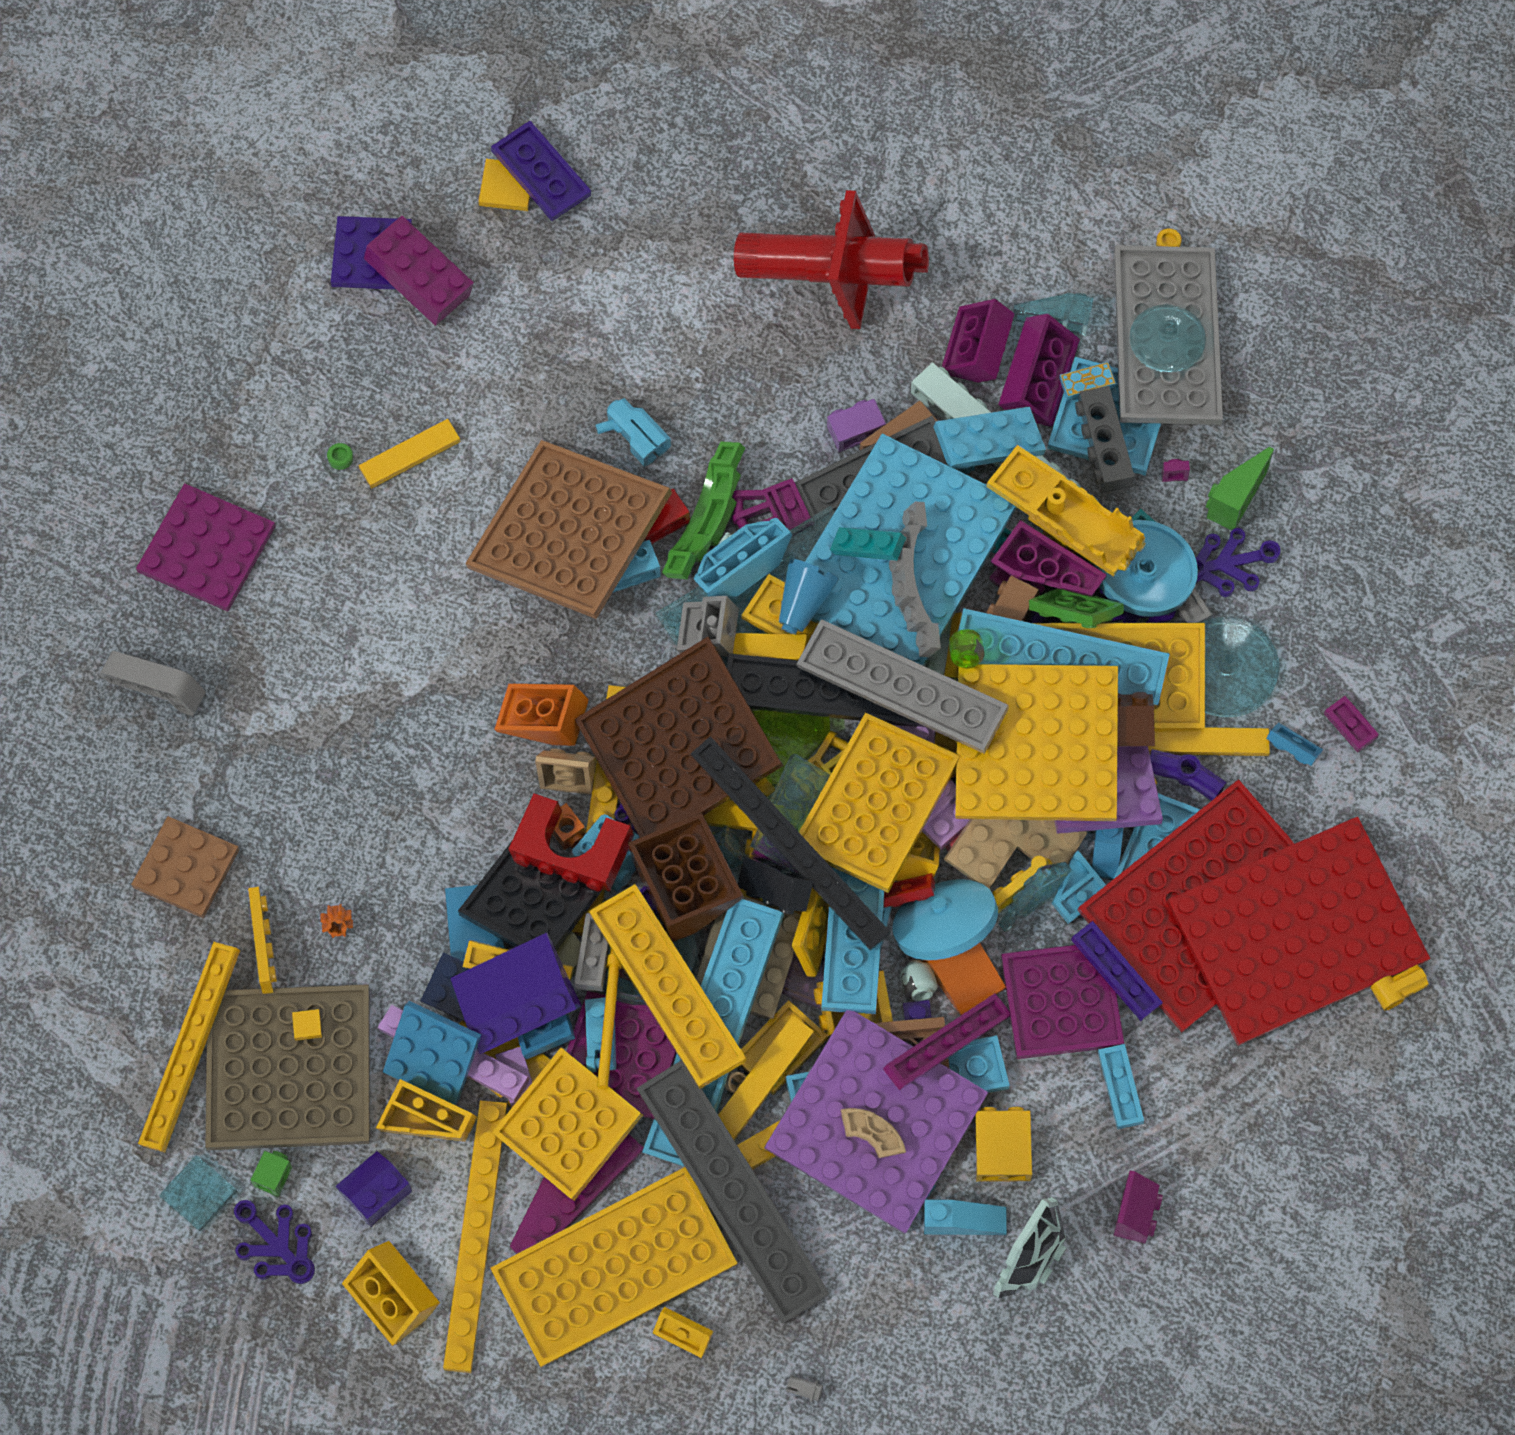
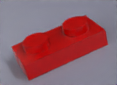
[883,873,935,908]

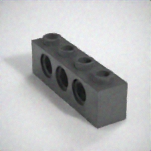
[1075,386,1135,493]

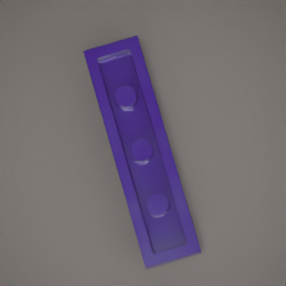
[1071,921,1163,1021]

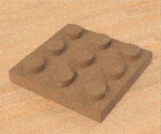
[131,816,239,918]

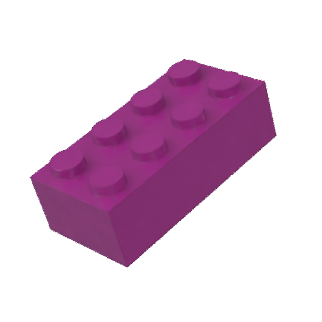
[364,216,474,326]

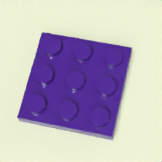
[331,216,412,290]

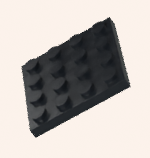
[458,841,603,951]

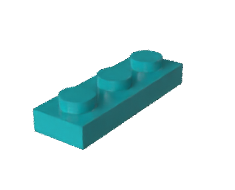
[830,527,906,561]

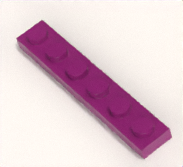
[883,993,1010,1090]

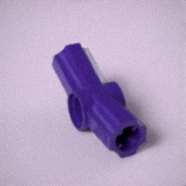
[1150,749,1227,801]

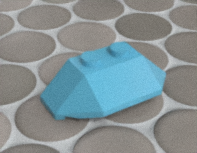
[694,518,792,596]

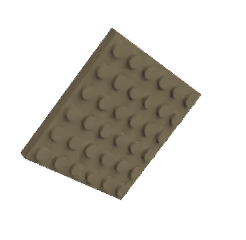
[205,984,370,1150]

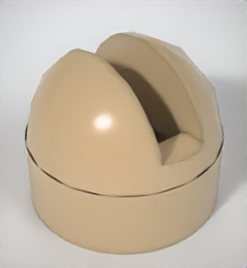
[724,1071,746,1093]

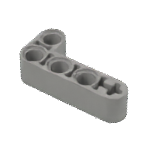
[100,651,206,716]

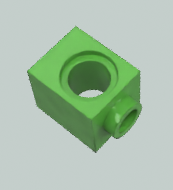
[250,1151,292,1197]

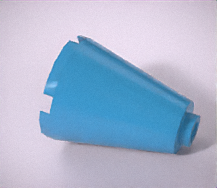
[778,559,839,635]

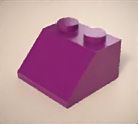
[1113,1170,1163,1244]

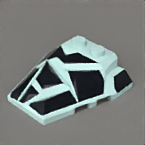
[993,1197,1067,1298]

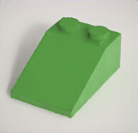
[1206,447,1274,530]

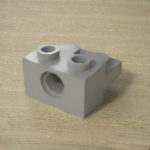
[677,596,739,657]

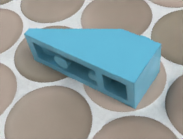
[924,1200,1007,1235]

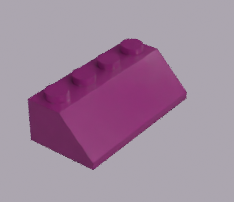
[998,313,1080,427]

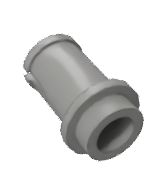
[786,1375,823,1402]

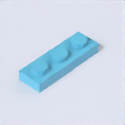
[1098,1044,1144,1129]

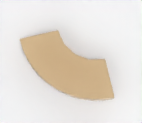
[840,1108,906,1158]

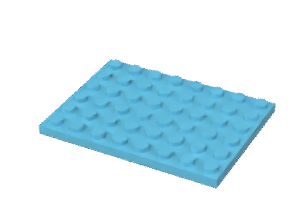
[781,434,1017,666]

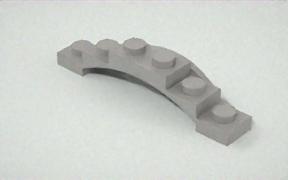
[889,501,941,658]

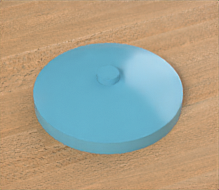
[1094,520,1198,617]
[892,879,998,960]

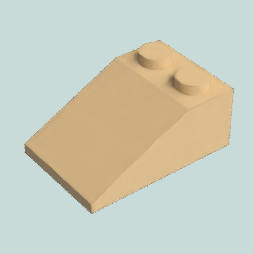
[535,749,596,795]

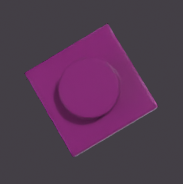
[1161,459,1190,482]

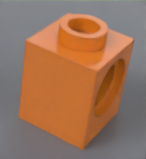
[552,803,586,850]

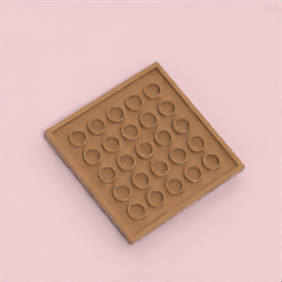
[465,440,672,619]

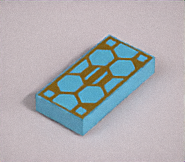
[1059,362,1116,401]

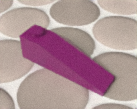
[991,520,1107,597]

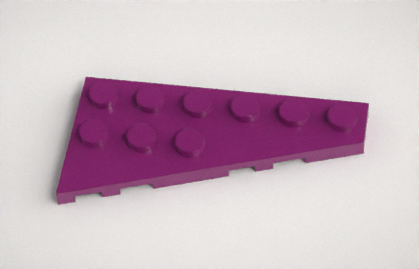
[510,1134,644,1254]

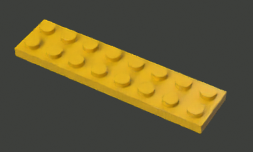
[589,884,747,1089]

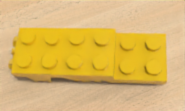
[987,445,1146,577]

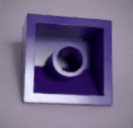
[335,1151,412,1227]

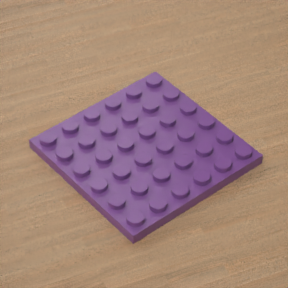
[764,1010,988,1234]

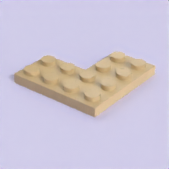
[944,819,1087,889]

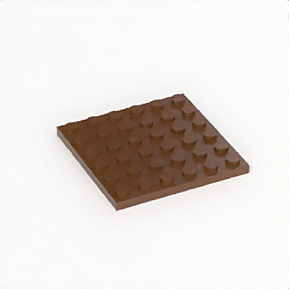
[575,637,783,838]

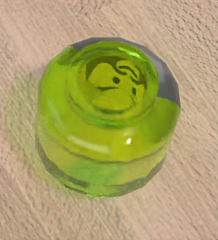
[949,629,985,669]

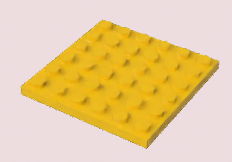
[955,664,1118,821]

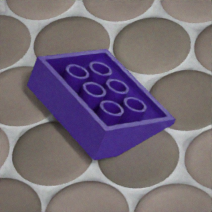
[450,933,582,1054]

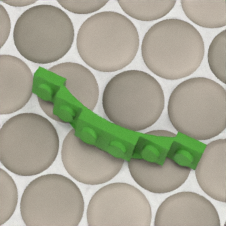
[662,441,745,580]

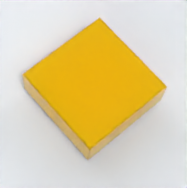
[292,1009,322,1041]

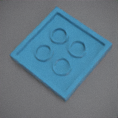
[383,1001,481,1105]

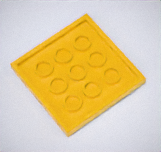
[492,1048,643,1201]

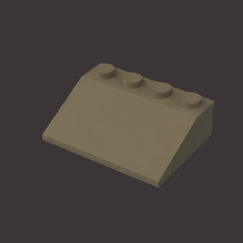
[695,897,801,1019]

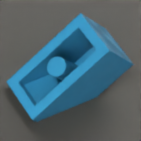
[1092,828,1123,880]

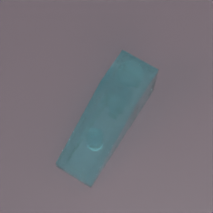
[1013,293,1094,336]

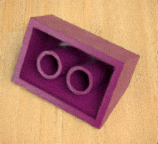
[942,299,1015,383]

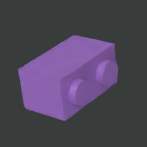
[827,399,886,452]

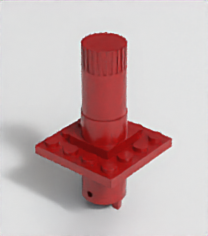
[733,190,929,329]

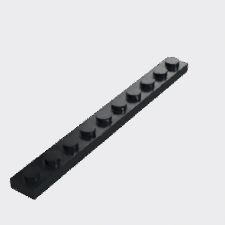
[691,736,890,951]

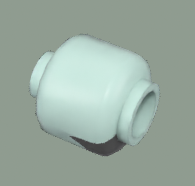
[900,960,938,1001]

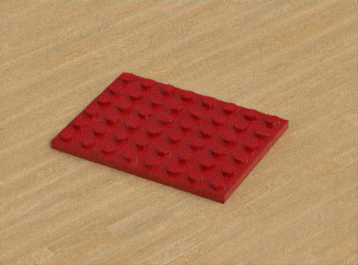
[1077,779,1295,1033]
[1167,816,1430,1046]

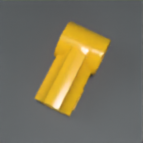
[1370,965,1429,1011]

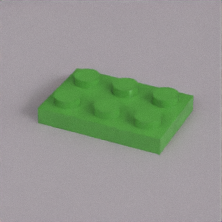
[1029,588,1124,628]

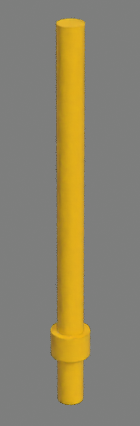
[597,948,622,1089]

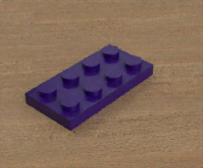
[491,121,591,221]

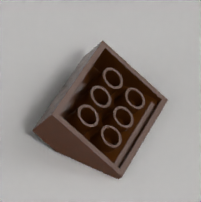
[628,813,743,942]

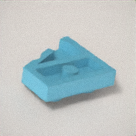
[1051,851,1106,924]

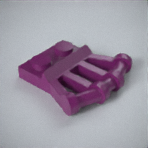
[732,478,812,533]

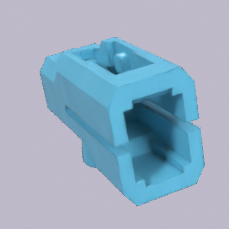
[595,398,671,467]

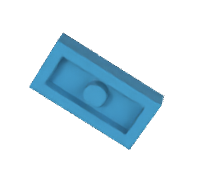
[1266,722,1323,766]

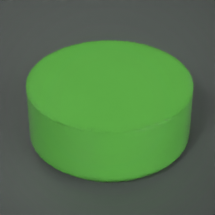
[327,443,353,470]

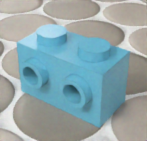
[612,540,661,593]

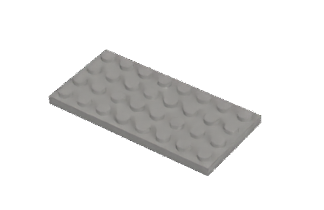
[1114,245,1223,425]

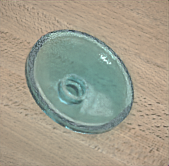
[1129,305,1206,372]

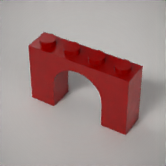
[508,793,635,892]

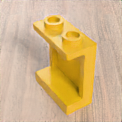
[814,970,893,1036]
[975,1107,1032,1182]

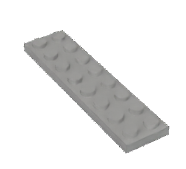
[797,619,1009,754]

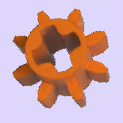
[320,904,353,938]

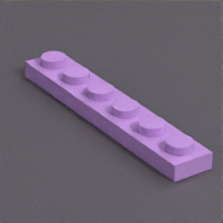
[378,1005,530,1103]

